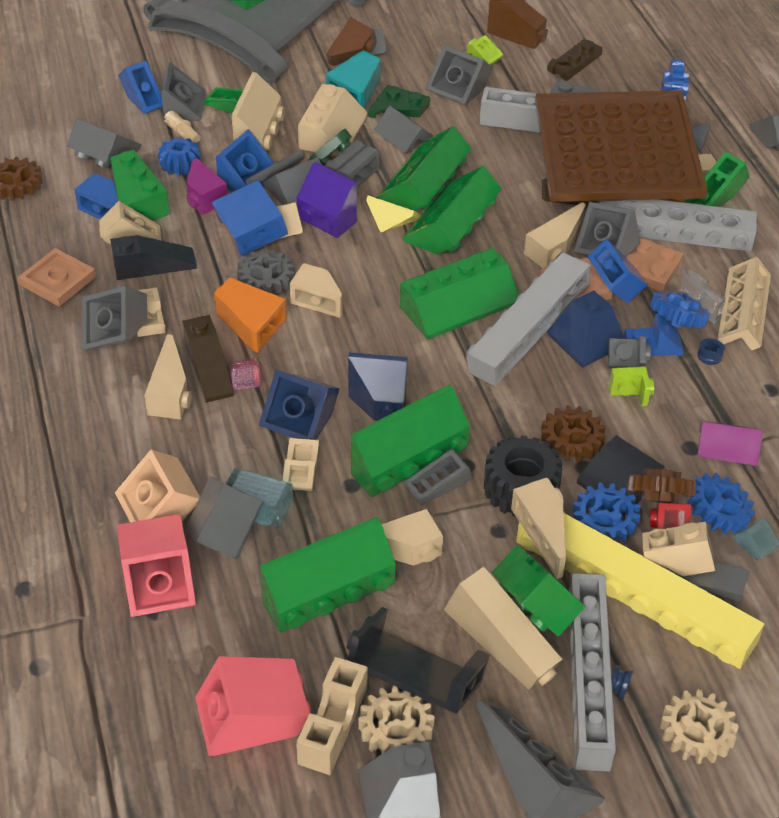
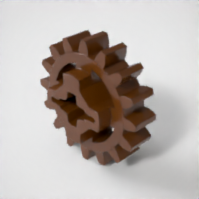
[0,157,43,201]
[541,405,606,462]
[627,469,697,504]

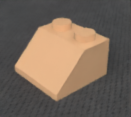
[115,450,200,522]

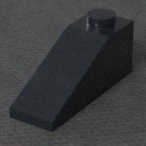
[110,235,197,280]

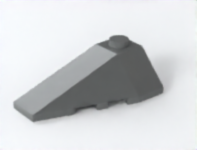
[476,699,605,818]

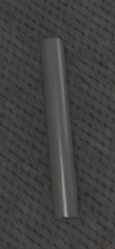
[246,150,304,185]

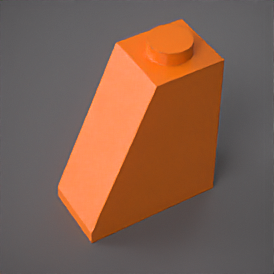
[214,277,287,353]

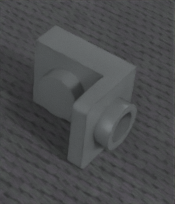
[608,336,651,368]

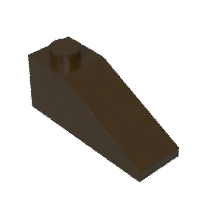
[182,315,234,403]

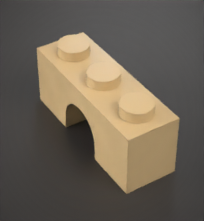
[296,657,368,775]

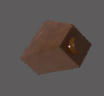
[487,0,548,49]

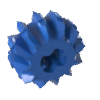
[158,136,201,177]

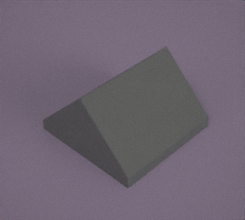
[161,62,206,121]
[263,157,321,206]
[574,202,641,257]
[184,476,264,559]

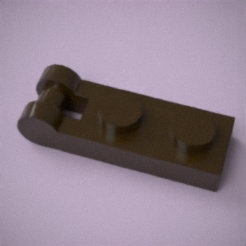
[547,39,603,81]

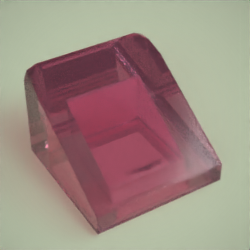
[228,359,261,390]

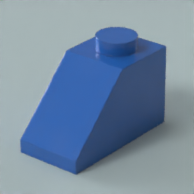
[118,61,163,114]
[74,173,118,219]
[587,239,647,303]

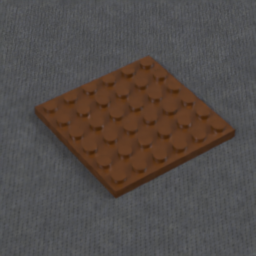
[535,91,707,202]

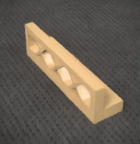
[718,257,771,351]

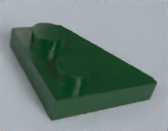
[368,85,430,118]

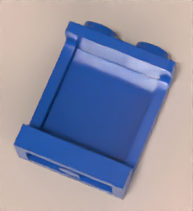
[212,180,288,257]

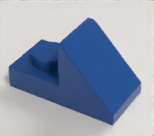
[624,313,684,356]

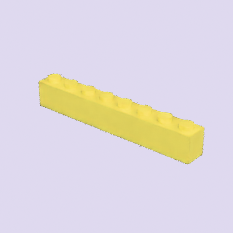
[516,513,765,669]

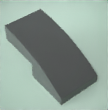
[679,563,750,603]

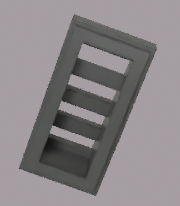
[403,449,472,505]

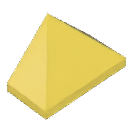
[366,196,421,232]

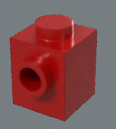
[649,503,691,529]

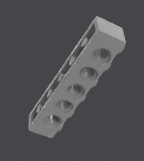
[599,199,757,251]
[569,573,616,771]

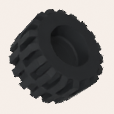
[484,436,563,517]

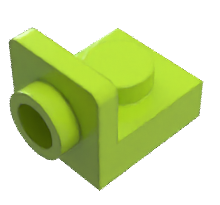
[465,35,504,66]
[608,367,654,406]

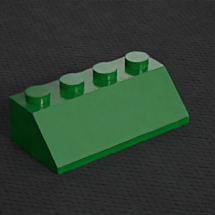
[376,125,472,211]
[402,165,502,255]
[400,248,519,340]
[351,384,470,498]
[260,516,396,633]

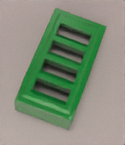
[204,87,244,114]

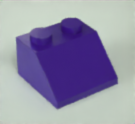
[297,162,357,238]

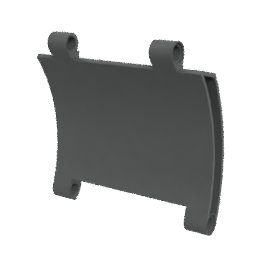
[143,0,367,83]

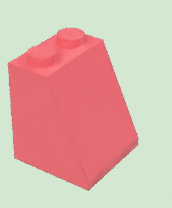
[117,514,196,617]
[195,656,311,756]

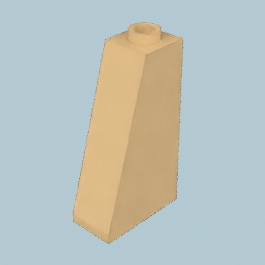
[444,567,562,690]

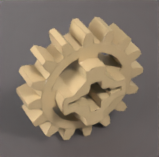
[359,686,434,754]
[660,690,739,764]

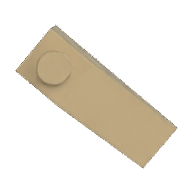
[524,202,586,268]
[144,334,192,420]
[511,477,566,579]

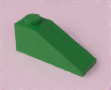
[684,151,750,207]

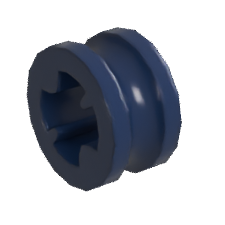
[697,339,725,365]
[611,665,633,699]

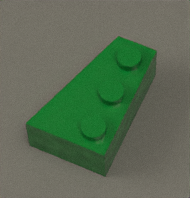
[110,149,170,221]

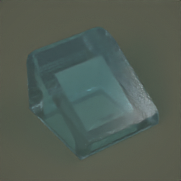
[732,518,779,560]

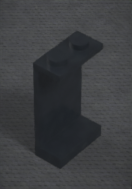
[346,607,490,714]

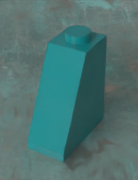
[326,50,381,109]

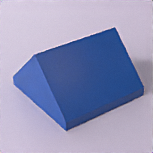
[216,129,274,192]

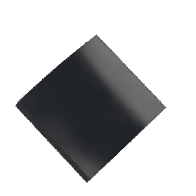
[577,435,665,516]

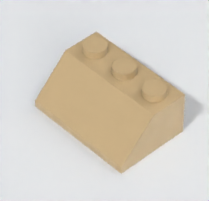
[232,72,285,152]
[298,84,368,157]

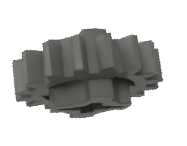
[236,249,295,295]

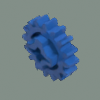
[661,60,689,101]
[649,291,711,329]
[687,473,755,534]
[573,483,641,543]

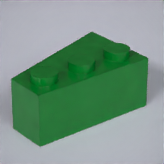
[491,544,585,637]

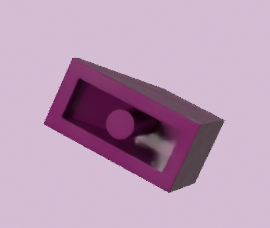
[186,158,227,215]

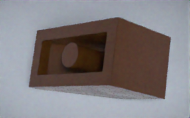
[326,17,377,66]

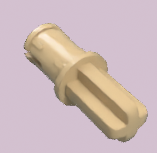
[164,111,201,143]

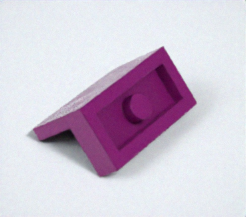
[698,421,763,465]

